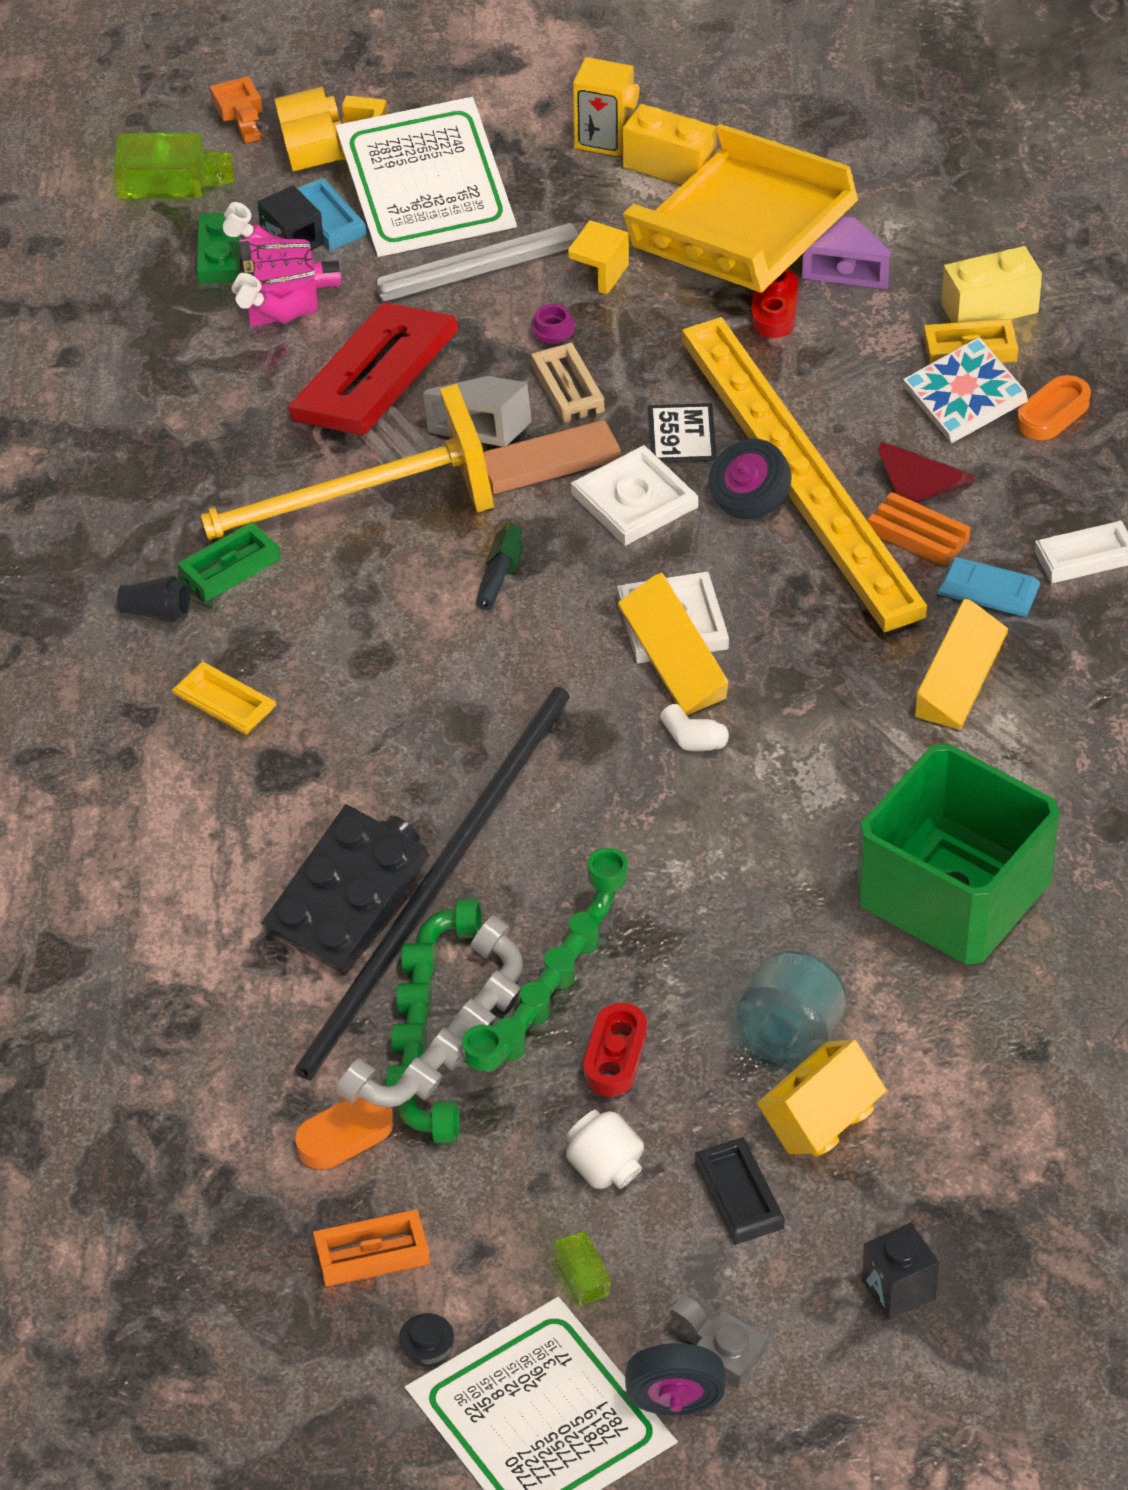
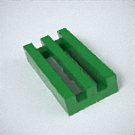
[177,522,281,602]

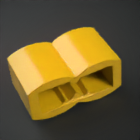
[274,86,342,172]

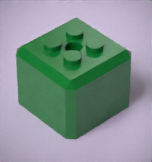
[856,743,1059,964]

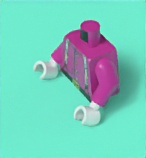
[223,202,341,327]

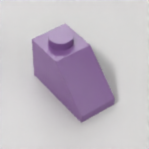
[802,216,891,290]

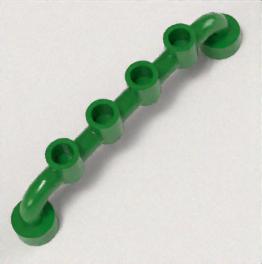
[462,848,628,1073]
[386,898,482,1143]

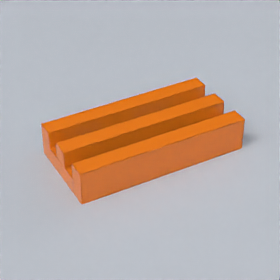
[867,492,971,568]
[313,1209,430,1287]

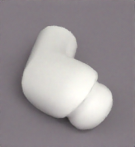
[660,704,729,751]

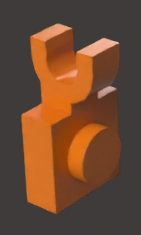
[209,76,263,144]

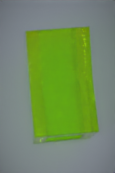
[554,1230,611,1307]

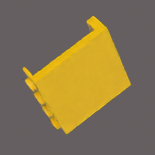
[623,124,858,293]

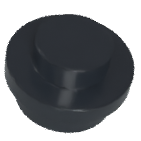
[399,1313,454,1367]

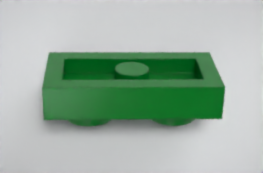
[197,213,242,284]

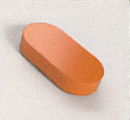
[1017,375,1091,440]
[295,1098,393,1170]

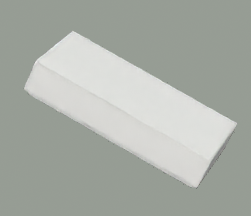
[1034,521,1128,584]

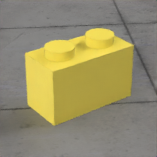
[941,246,1042,323]

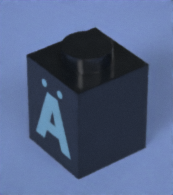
[257,185,324,250]
[862,1223,939,1320]

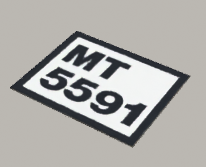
[648,403,717,461]

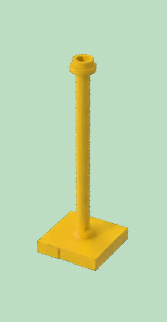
[201,384,494,541]

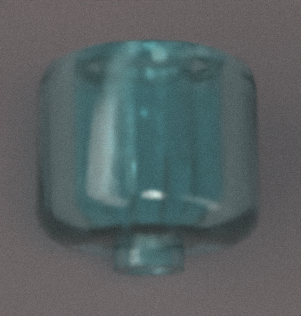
[736,950,847,1066]

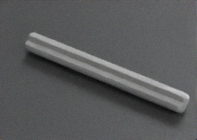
[376,223,578,302]

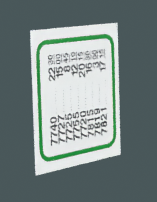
[335,97,517,257]
[405,1296,678,1490]

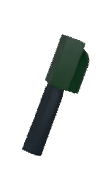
[476,522,523,610]

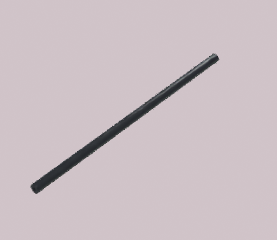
[295,687,570,1080]

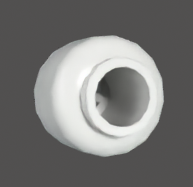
[566,1110,644,1189]

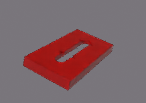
[288,302,459,436]

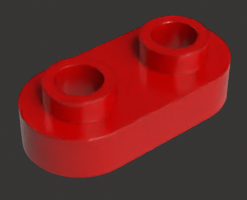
[752,269,798,338]
[583,1003,647,1097]

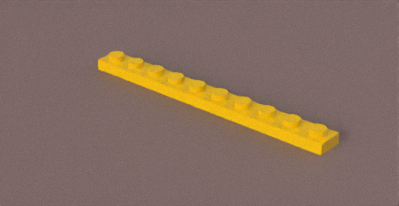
[682,317,927,633]

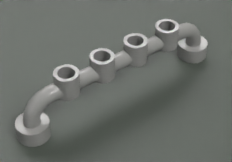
[334,915,523,1107]

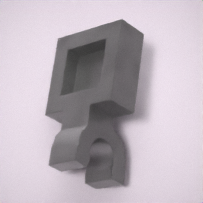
[669,1294,769,1388]

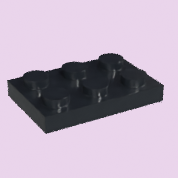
[261,804,430,976]

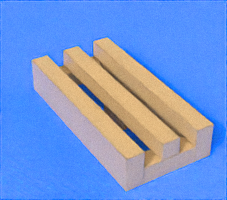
[531,343,605,423]

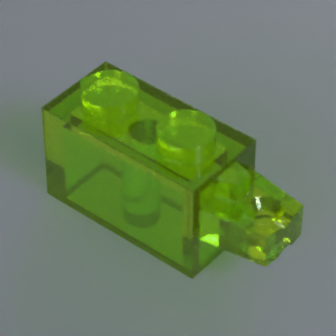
[114,133,235,199]

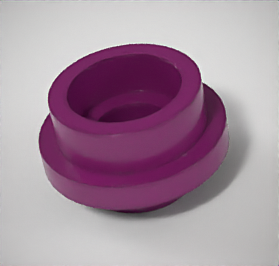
[531,304,575,344]

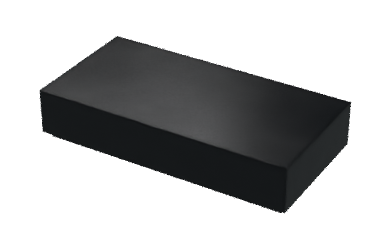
[695,1137,785,1245]

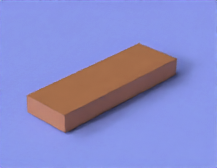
[483,420,621,494]

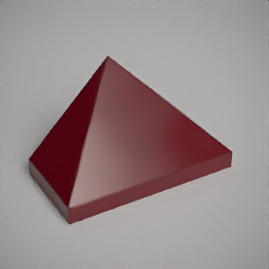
[878,442,975,503]

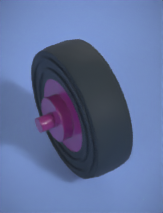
[709,439,792,519]
[625,1343,726,1415]

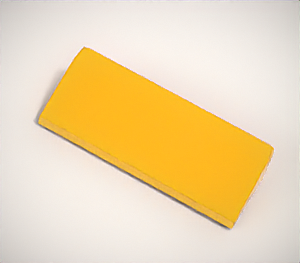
[618,572,728,716]
[915,599,1008,730]

